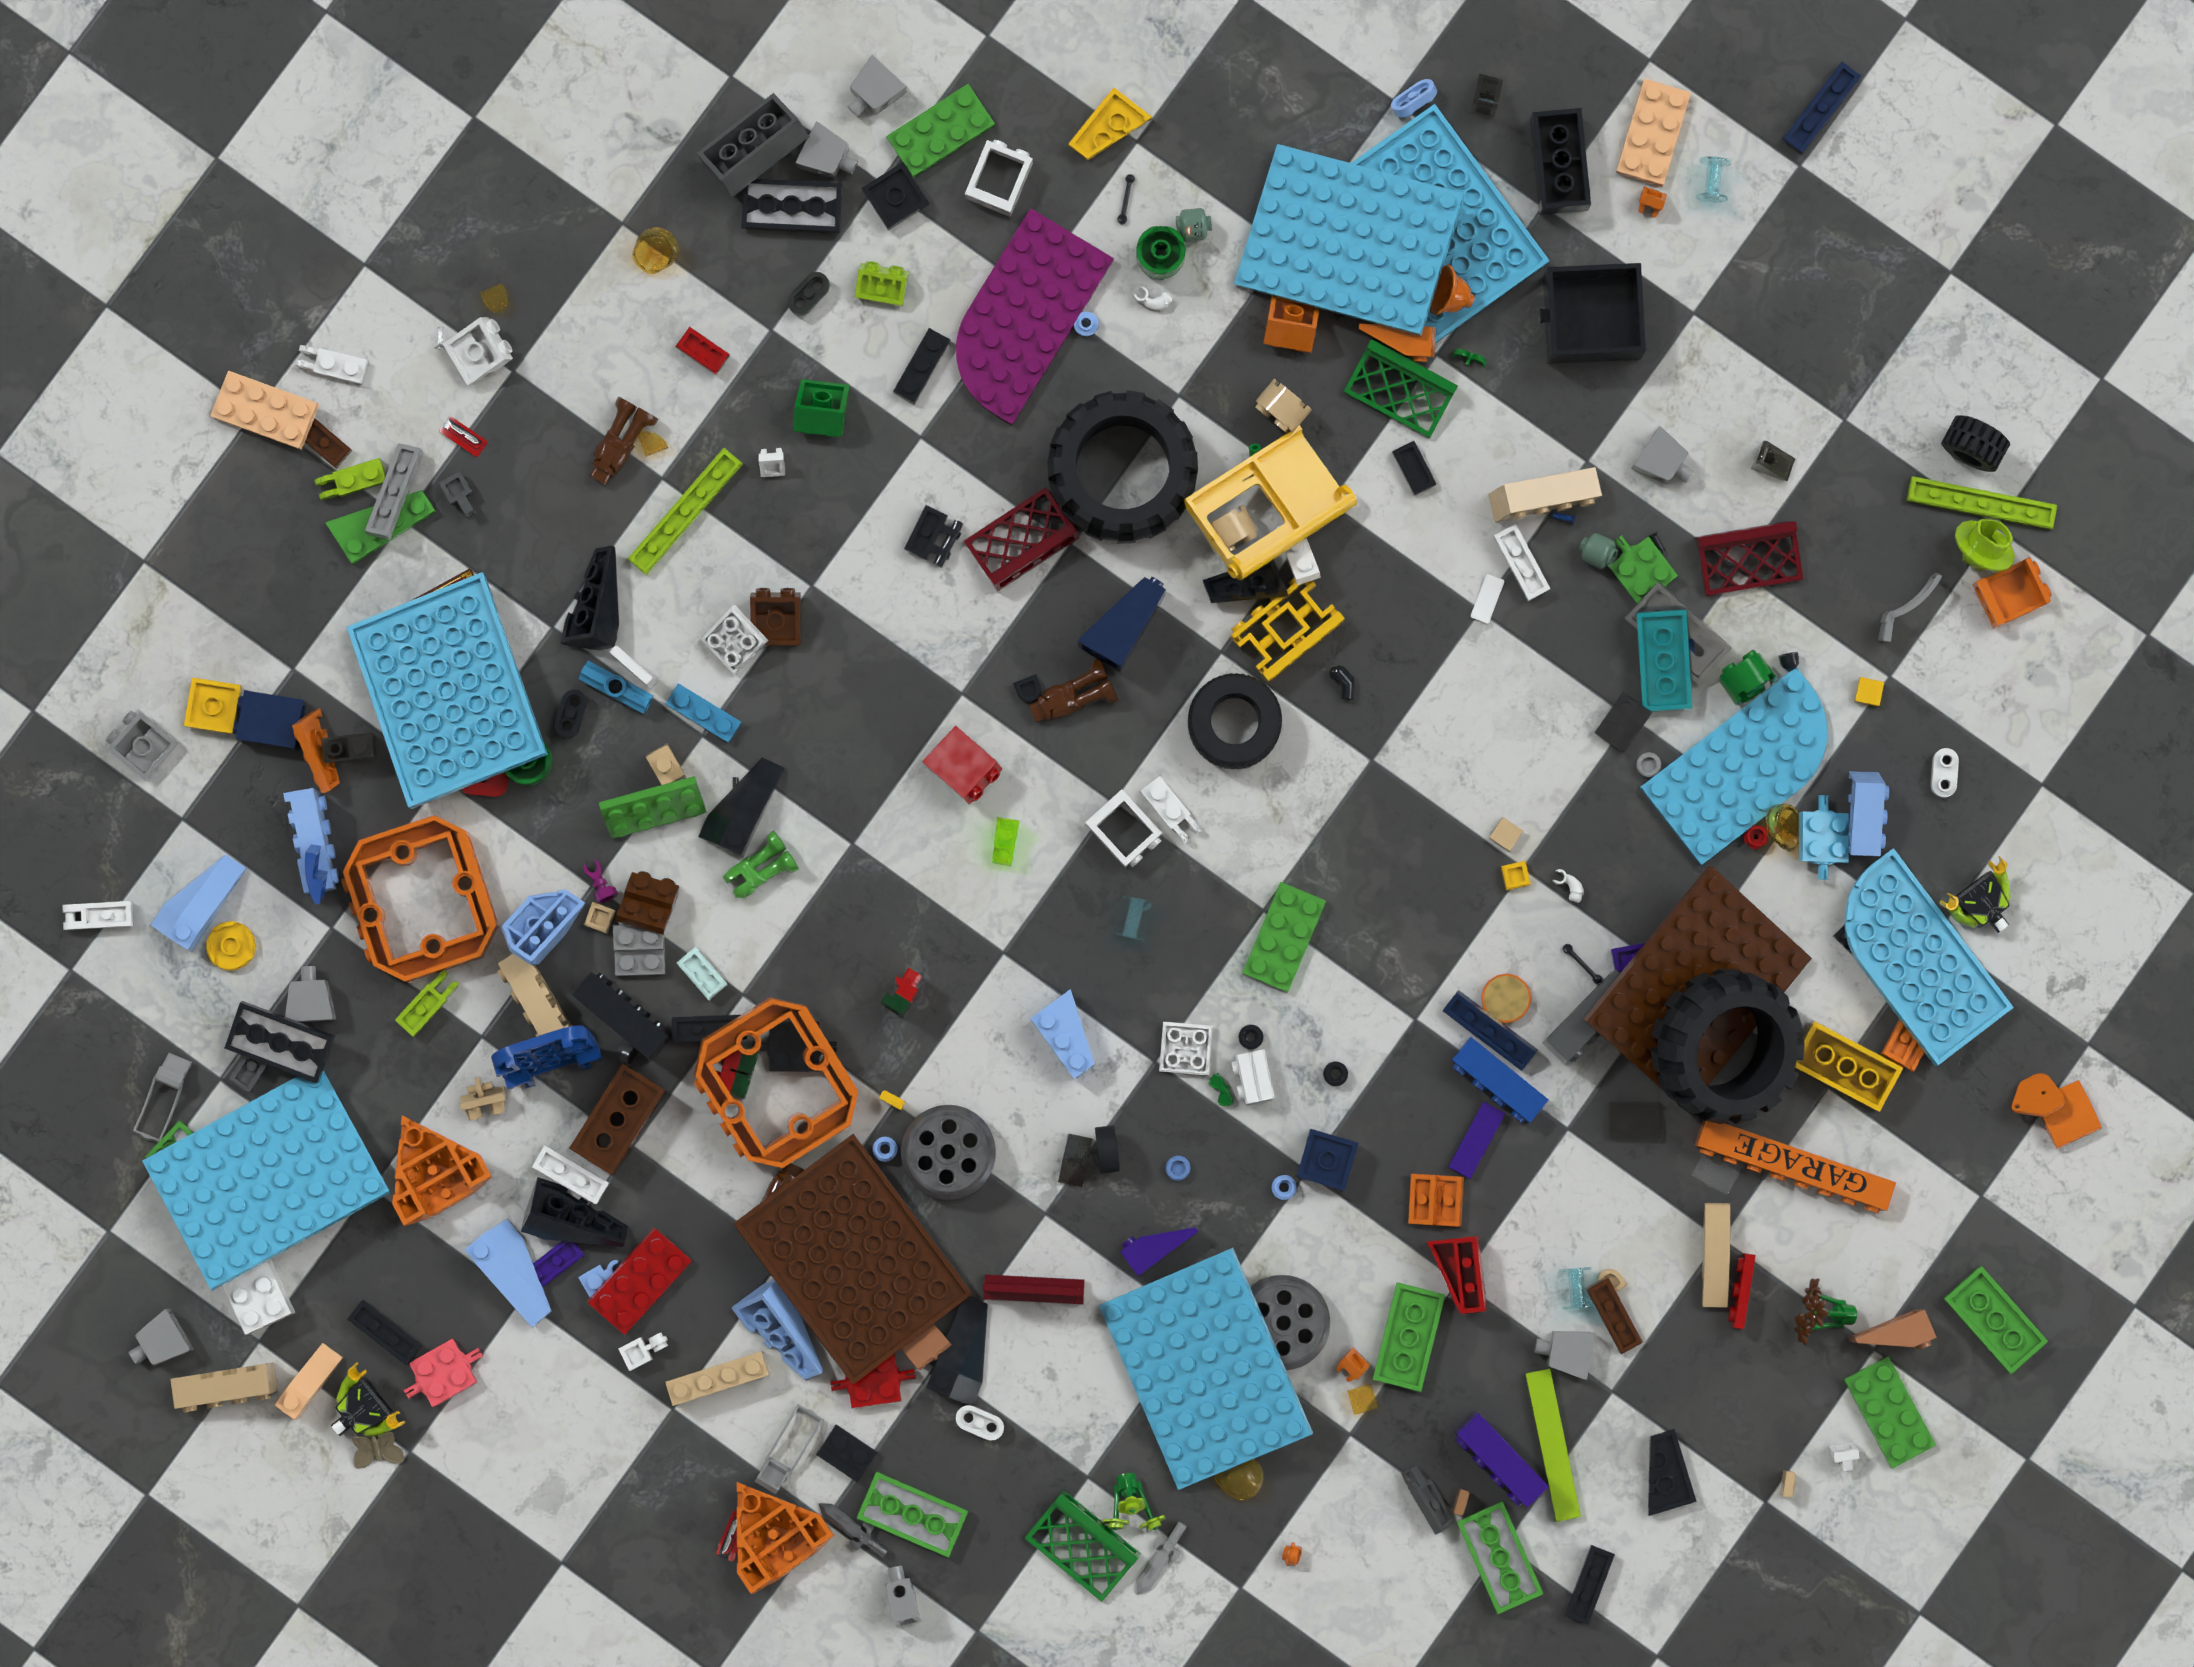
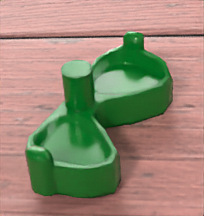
[1452,349,1487,368]
[1208,1073,1234,1106]

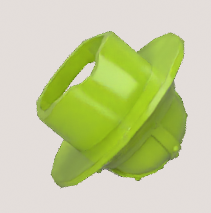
[1955,519,2015,572]

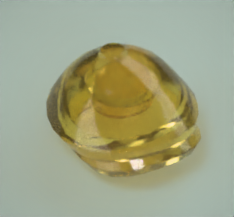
[632,227,679,274]
[1765,803,1799,852]
[1214,1459,1263,1500]

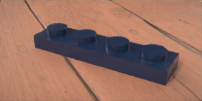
[1782,62,1861,154]
[1443,990,1538,1071]

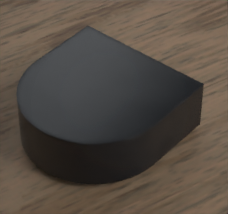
[1013,674,1041,703]

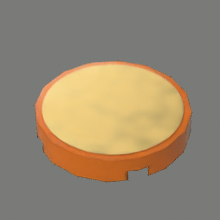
[1481,973,1531,1023]

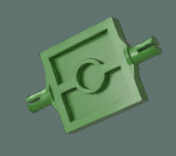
[1609,535,1678,604]

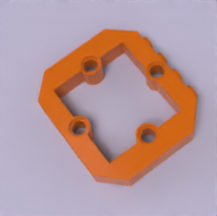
[341,815,499,983]
[693,997,859,1168]

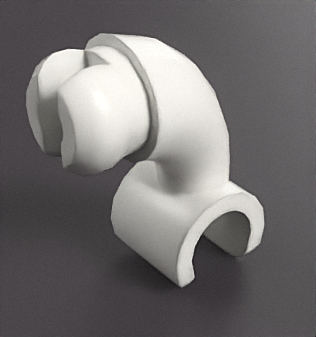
[1133,287,1172,310]
[1552,869,1584,903]

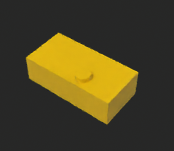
[1795,1019,1903,1112]

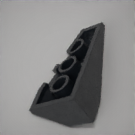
[560,545,619,650]
[521,1177,628,1247]
[926,1296,988,1406]

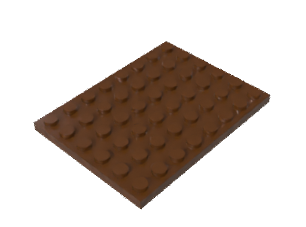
[1583,865,1812,1111]
[733,1134,973,1385]

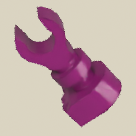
[584,860,619,904]

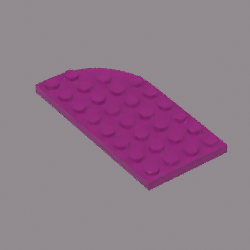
[956,208,1114,426]

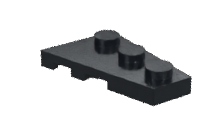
[1203,559,1288,603]
[1648,1429,1697,1516]

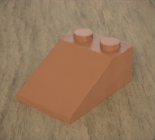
[1848,1309,1937,1350]

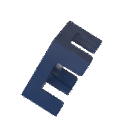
[1296,1129,1359,1191]

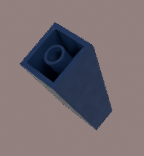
[1078,577,1166,672]

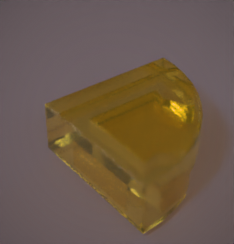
[638,431,669,457]

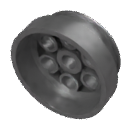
[901,1105,996,1200]
[1250,1275,1330,1370]

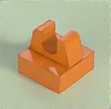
[1639,186,1667,218]
[1336,1347,1370,1382]

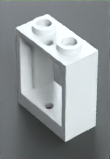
[965,140,1033,217]
[1085,789,1162,868]

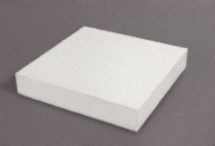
[610,646,657,690]

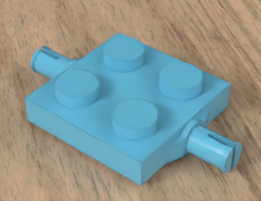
[1799,795,1849,880]

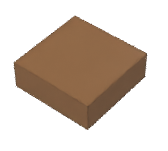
[1452,1488,1470,1516]

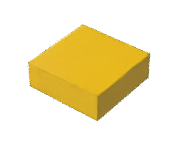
[1854,677,1884,707]
[1501,861,1531,891]
[879,1090,906,1111]

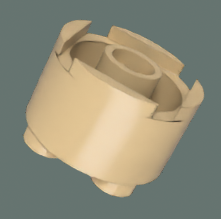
[1255,378,1312,434]
[1201,504,1258,555]

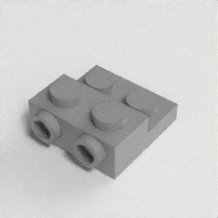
[105,709,178,780]
[613,922,666,976]

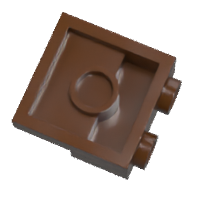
[750,588,801,645]
[616,871,679,935]

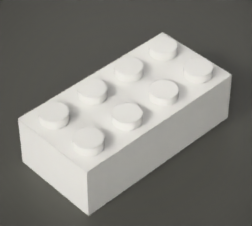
[223,1259,295,1335]

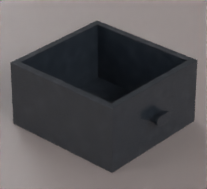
[1539,263,1646,364]

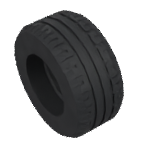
[1188,673,1282,769]

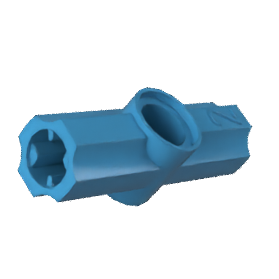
[578,660,654,715]

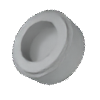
[1636,752,1661,778]

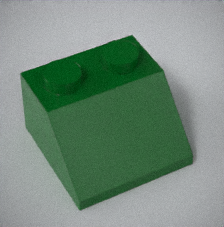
[793,379,850,437]

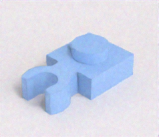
[578,1260,619,1297]

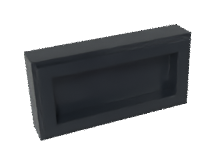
[1392,441,1436,496]

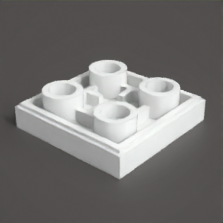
[701,605,768,675]
[1159,1022,1213,1076]

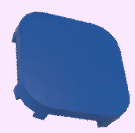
[491,1026,602,1090]

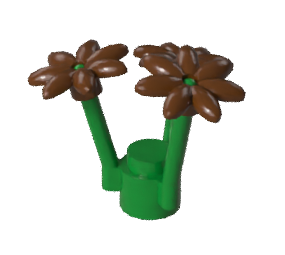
[1794,1278,1857,1345]

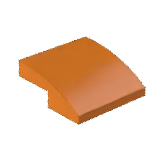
[2041,1080,2102,1149]
[1408,1174,1464,1227]

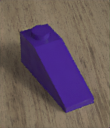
[1120,1227,1198,1276]

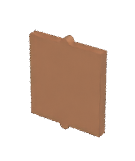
[901,1324,951,1371]

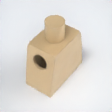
[646,743,687,785]

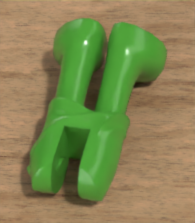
[722,830,800,899]

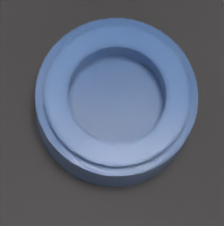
[1166,1156,1191,1181]

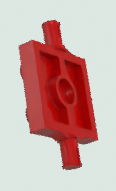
[830,1353,916,1409]

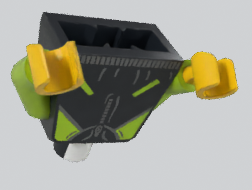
[1939,856,2011,933]
[331,1362,405,1437]

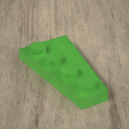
[325,490,436,565]

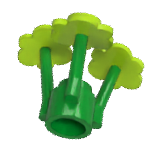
[1102,1473,1165,1531]

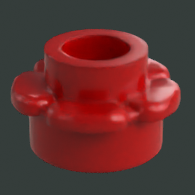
[1744,825,1768,849]

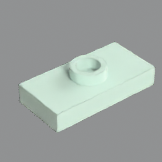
[677,947,728,1001]

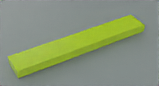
[627,448,743,576]
[1906,476,2057,530]
[1525,1368,1581,1522]

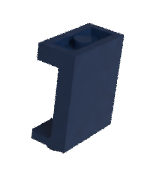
[233,690,307,751]

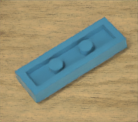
[666,683,742,743]

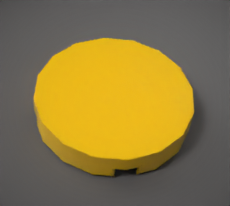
[206,921,256,971]

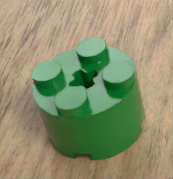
[1136,226,1186,280]
[1719,650,1777,706]
[505,743,554,786]

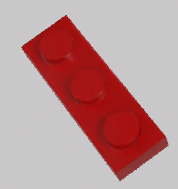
[1728,1253,1756,1329]

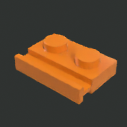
[1881,1019,1924,1072]

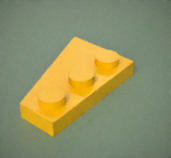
[1068,87,1152,161]

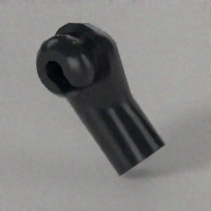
[1329,665,1354,700]

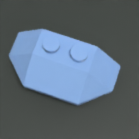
[501,889,585,965]

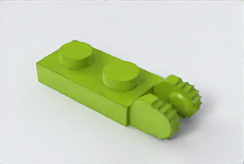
[314,458,386,500]
[395,970,459,1037]

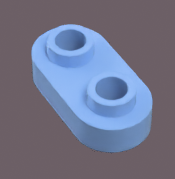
[1391,79,1437,117]

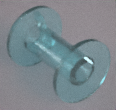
[1696,156,1731,202]
[1113,896,1153,942]
[1559,1267,1595,1309]

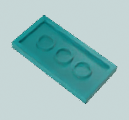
[1637,609,1692,711]

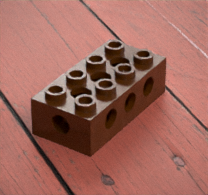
[569,1063,667,1175]

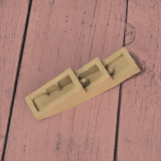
[1702,1203,1730,1307]

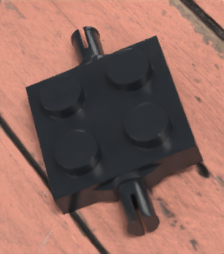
[752,1021,837,1072]

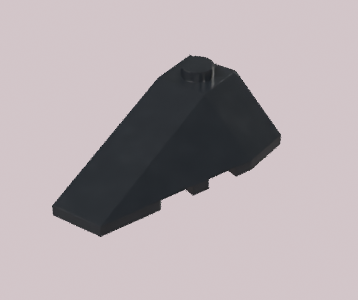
[698,757,785,857]

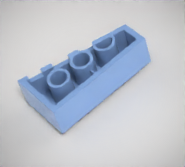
[283,788,340,895]

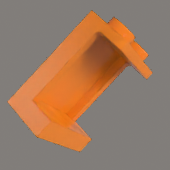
[1972,557,2051,629]

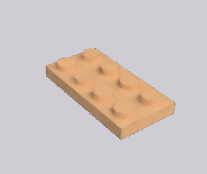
[1616,78,1691,187]
[210,371,319,450]

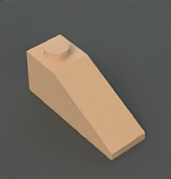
[275,1343,343,1420]

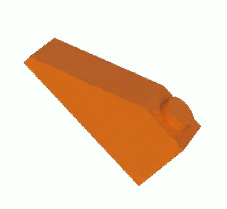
[1359,324,1436,362]

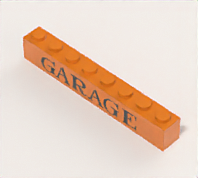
[1695,1120,1896,1214]

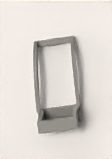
[1878,573,1942,642]
[133,1053,192,1143]
[754,1404,824,1494]

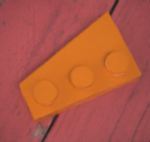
[292,708,340,793]

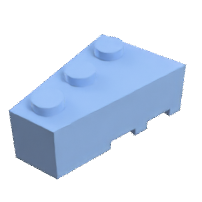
[1848,771,1889,856]
[1030,989,1094,1080]

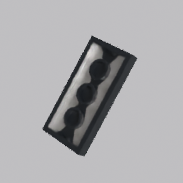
[741,179,842,233]
[224,1001,335,1083]

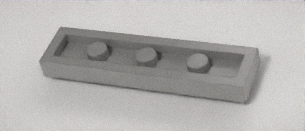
[365,443,423,540]

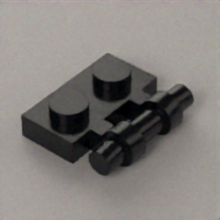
[904,505,963,568]

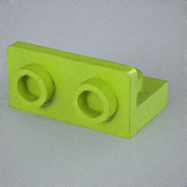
[854,261,909,306]

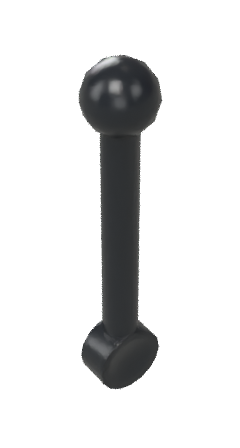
[1117,174,1135,225]
[1563,944,1602,984]

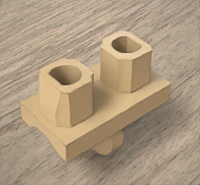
[460,1077,506,1120]

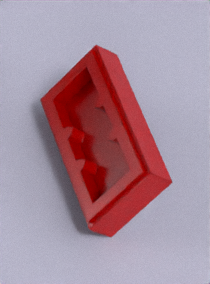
[675,326,730,375]

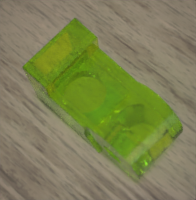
[992,817,1020,866]

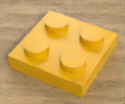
[184,677,242,734]

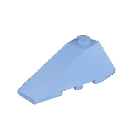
[151,855,247,951]
[465,1219,552,1328]
[732,1280,823,1380]

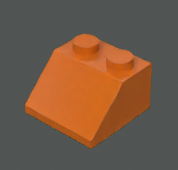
[1263,296,1320,353]

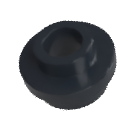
[1238,1025,1263,1050]
[1323,1061,1348,1086]

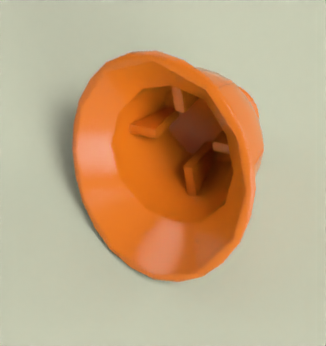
[1430,264,1475,315]

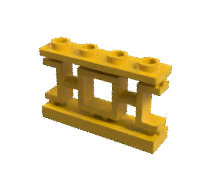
[1230,578,1345,683]

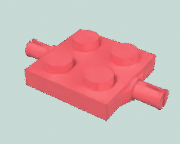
[404,1338,483,1407]

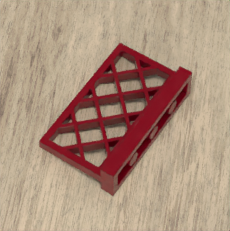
[964,487,1079,592]
[1695,521,1803,596]
[983,1274,1085,1305]

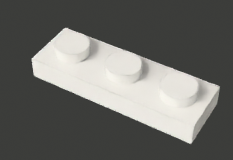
[1493,524,1550,601]
[532,1145,609,1205]

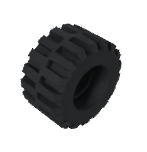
[1941,415,2010,472]

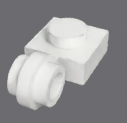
[619,1332,668,1371]

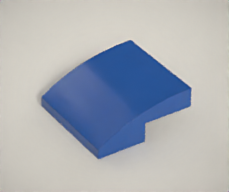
[305,844,328,904]

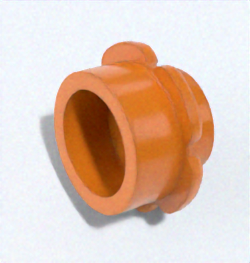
[1282,1542,1302,1566]

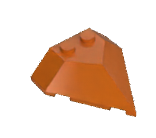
[392,1115,492,1226]
[737,1482,834,1594]

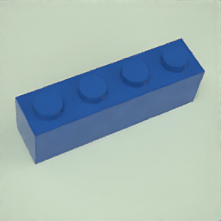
[1451,1037,1549,1124]

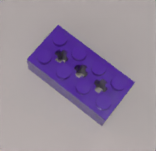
[1454,1412,1549,1507]

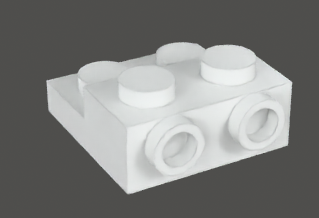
[443,317,513,386]

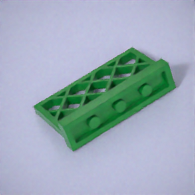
[1343,339,1458,438]
[1025,1490,1141,1602]

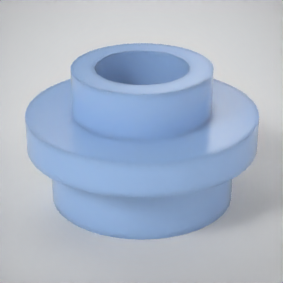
[1074,312,1098,336]
[873,1137,898,1162]
[1272,1175,1297,1200]

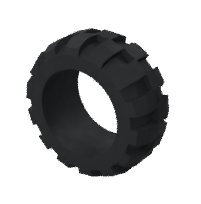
[1047,390,1198,544]
[1651,969,1805,1124]

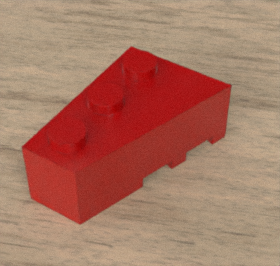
[1427,1236,1487,1314]

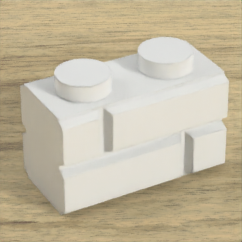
[1231,1049,1275,1105]

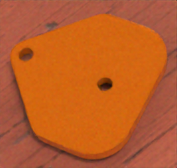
[2012,1073,2065,1117]

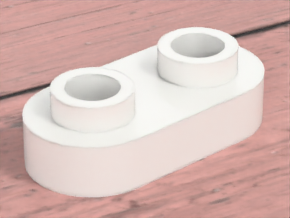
[1931,748,1959,798]
[956,1405,1004,1440]

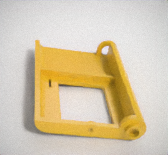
[1184,425,1357,580]

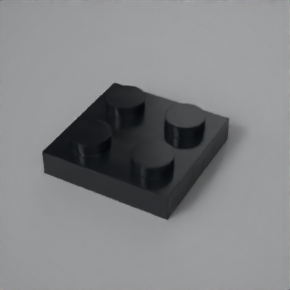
[861,162,929,231]

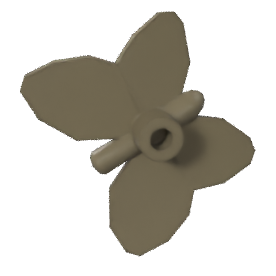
[352,1432,404,1468]

